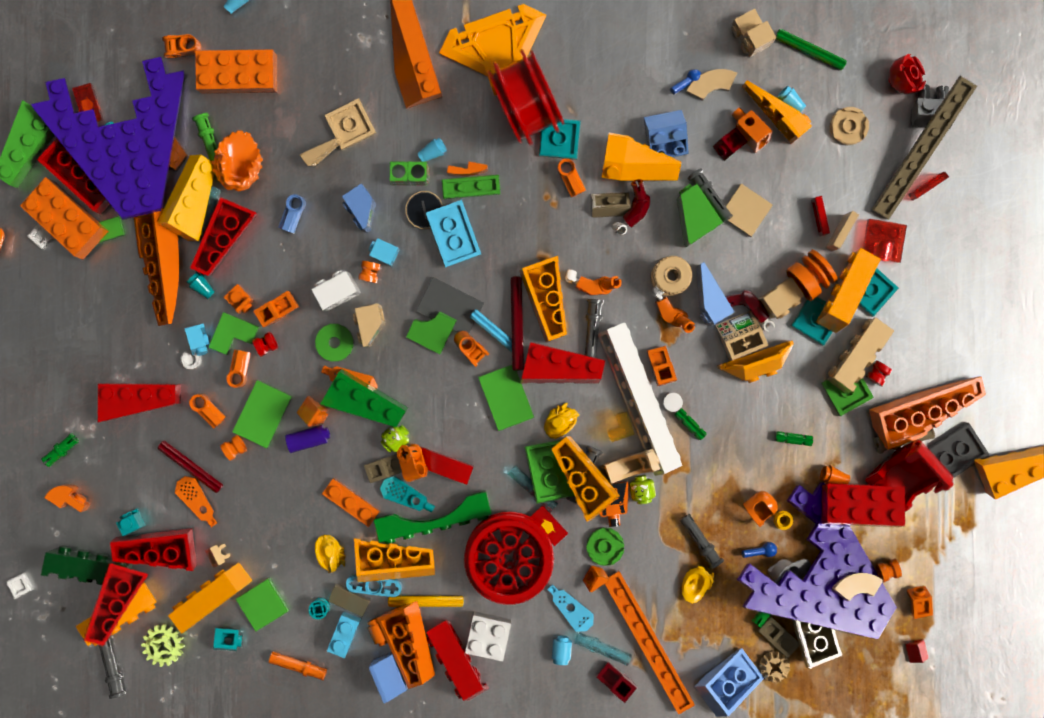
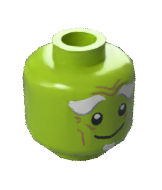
[380,425,409,452]
[629,475,656,504]

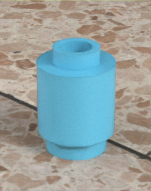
[552,636,572,665]

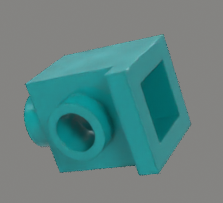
[116,508,146,537]
[213,628,242,651]

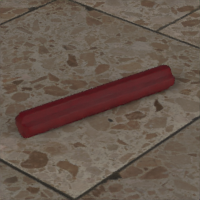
[157,441,223,493]

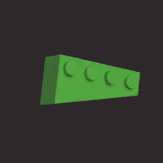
[0,100,55,188]

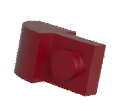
[596,662,637,703]

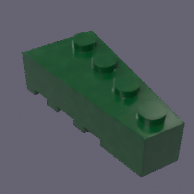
[41,545,133,585]

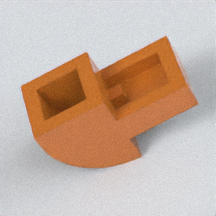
[253,291,299,328]
[647,346,677,386]
[44,484,90,512]

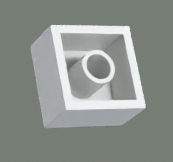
[311,270,361,312]
[465,612,511,661]

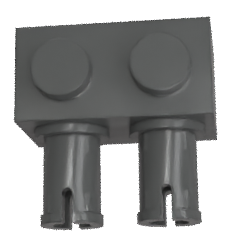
[911,84,956,129]

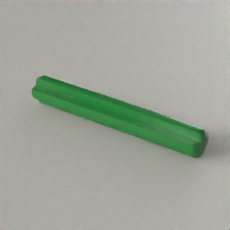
[776,29,847,70]

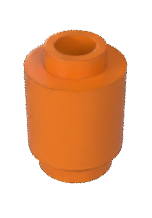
[367,616,387,646]

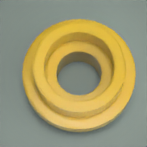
[774,511,793,530]

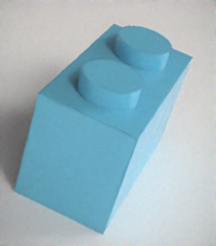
[327,612,362,658]

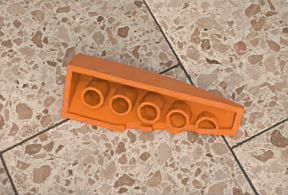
[390,0,442,109]
[133,208,179,326]
[869,376,986,450]

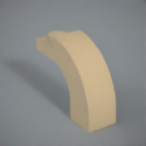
[599,449,660,484]

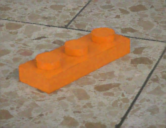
[322,478,380,527]

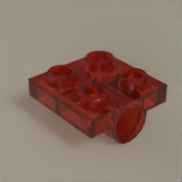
[863,219,907,263]

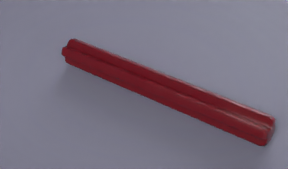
[511,276,524,371]

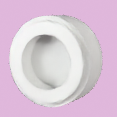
[181,350,201,369]
[663,393,683,412]

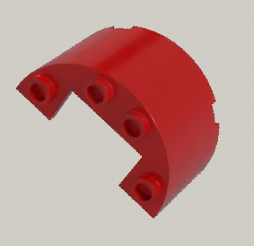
[865,440,954,512]

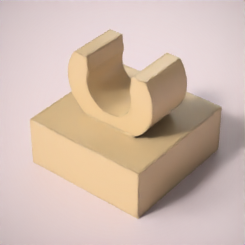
[205,544,230,568]

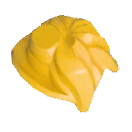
[544,403,580,439]
[315,535,346,573]
[682,566,714,604]

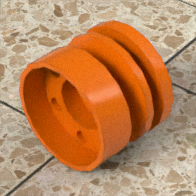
[786,249,838,301]

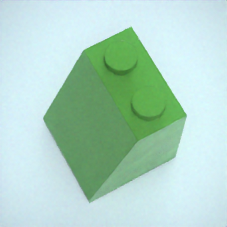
[677,184,723,247]

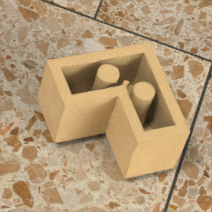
[731,9,776,57]
[759,277,805,319]

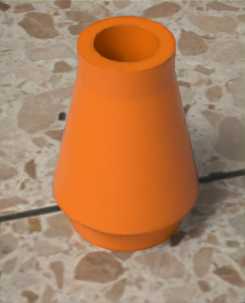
[820,465,851,484]

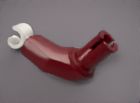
[612,179,650,235]
[725,290,775,332]

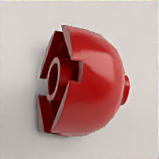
[889,54,926,94]

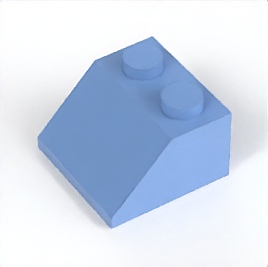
[369,652,408,704]

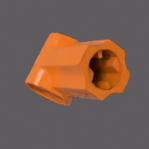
[557,159,586,198]
[226,349,251,388]
[189,393,226,429]

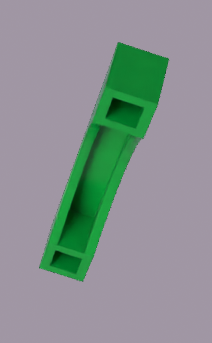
[374,491,492,544]

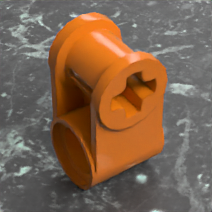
[162,34,202,58]
[454,331,489,367]
[397,444,428,482]

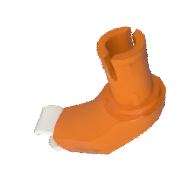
[565,269,621,295]
[652,286,695,333]

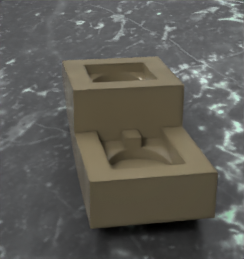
[364,454,404,483]
[759,617,799,658]

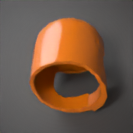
[743,491,778,527]

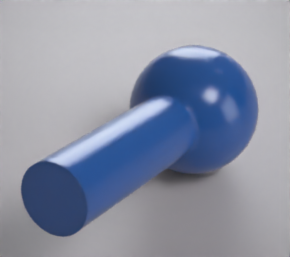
[670,69,702,95]
[742,542,777,558]

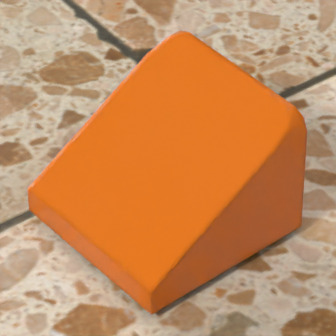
[583,566,609,592]

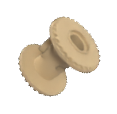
[651,256,692,296]

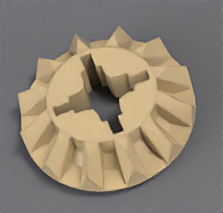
[759,651,790,682]

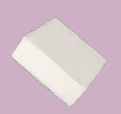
[27,223,54,249]
[6,573,34,599]

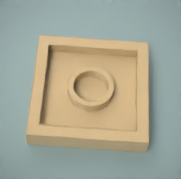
[325,98,376,151]
[726,184,773,237]
[825,211,859,252]

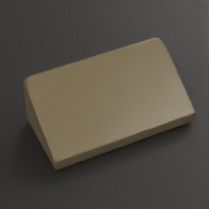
[591,192,631,218]
[328,583,371,617]

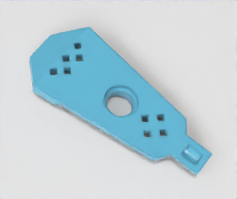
[547,584,594,632]

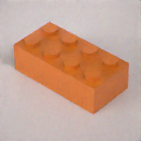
[195,49,277,94]
[20,177,109,260]

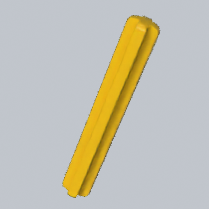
[388,596,464,607]

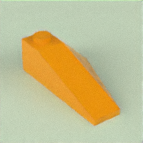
[742,80,812,144]
[602,133,681,181]

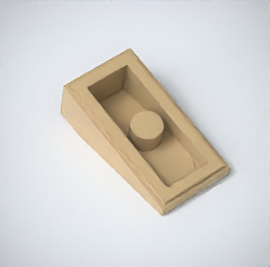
[300,139,342,166]

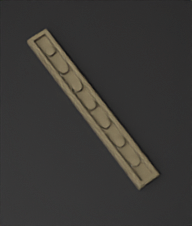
[872,76,977,220]

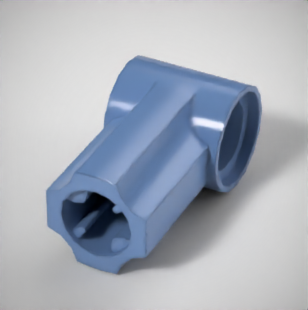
[278,194,306,234]

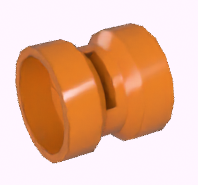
[358,261,381,283]
[220,435,247,461]
[876,559,902,583]

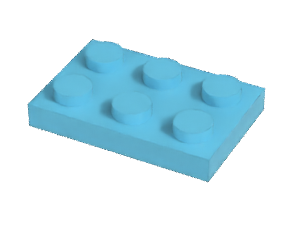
[425,200,481,267]

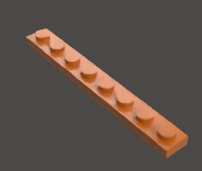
[605,571,695,715]

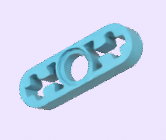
[346,574,402,597]

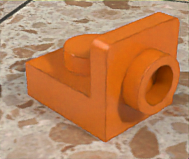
[224,284,254,314]
[907,586,933,619]

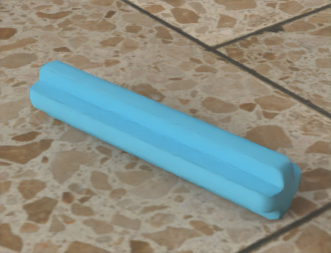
[470,309,512,352]

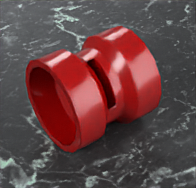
[252,332,279,357]
[866,360,893,387]

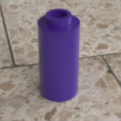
[285,425,331,453]

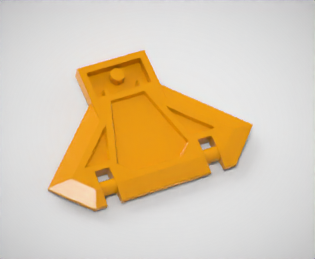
[439,4,547,96]

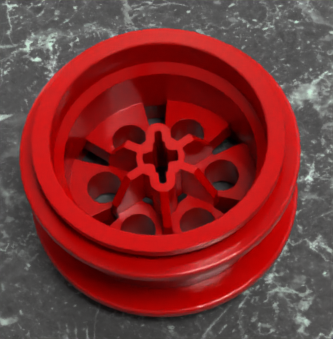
[487,49,565,145]
[464,511,554,605]

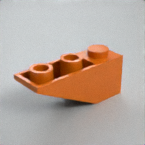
[296,396,329,427]

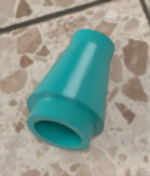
[186,272,215,300]

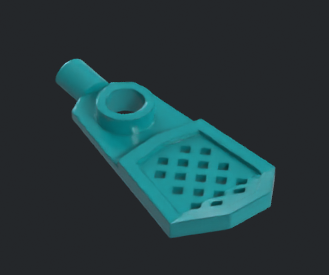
[380,476,435,513]

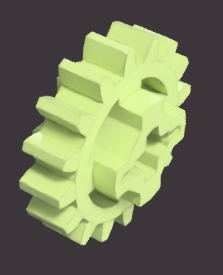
[141,624,185,667]

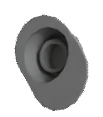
[768,559,811,585]

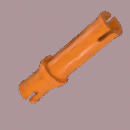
[269,651,327,681]

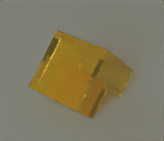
[607,411,635,442]

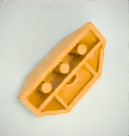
[717,340,794,383]

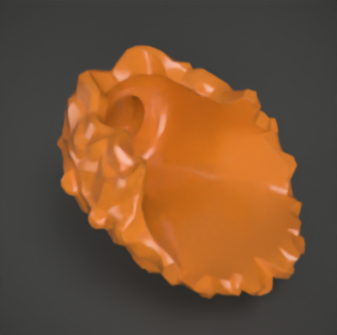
[211,130,263,191]

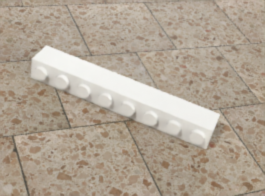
[598,323,683,476]

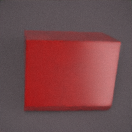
[905,639,929,663]

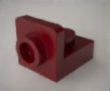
[713,127,748,161]

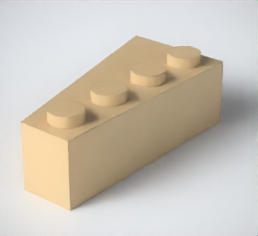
[827,317,894,394]

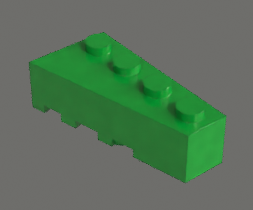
[320,369,408,427]

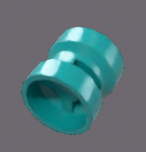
[309,597,330,620]

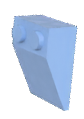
[696,262,734,325]
[694,648,764,717]

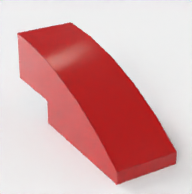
[420,446,474,485]

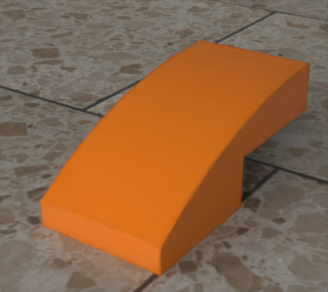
[447,161,488,177]

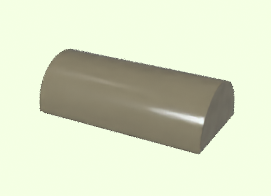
[792,620,842,669]

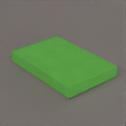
[478,365,534,431]
[232,380,293,448]
[525,440,574,504]

